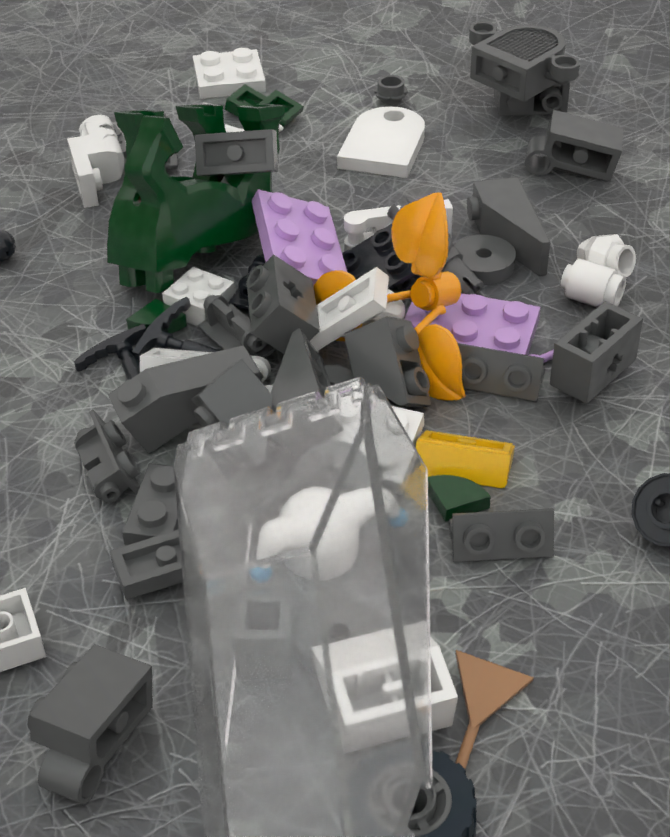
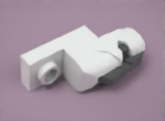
[67,115,127,208]

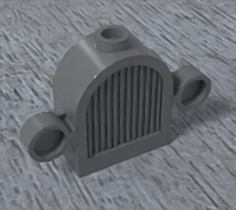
[469,21,580,102]

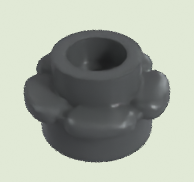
[374,75,408,105]

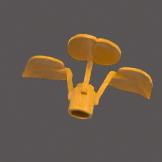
[314,192,466,401]

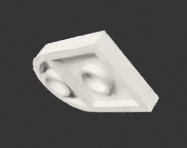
[337,107,425,178]

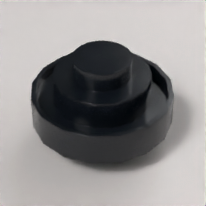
[631,473,670,547]

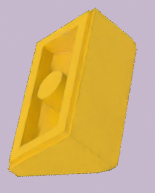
[413,430,515,488]

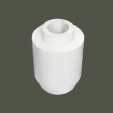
[561,258,626,307]

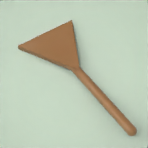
[455,650,534,769]

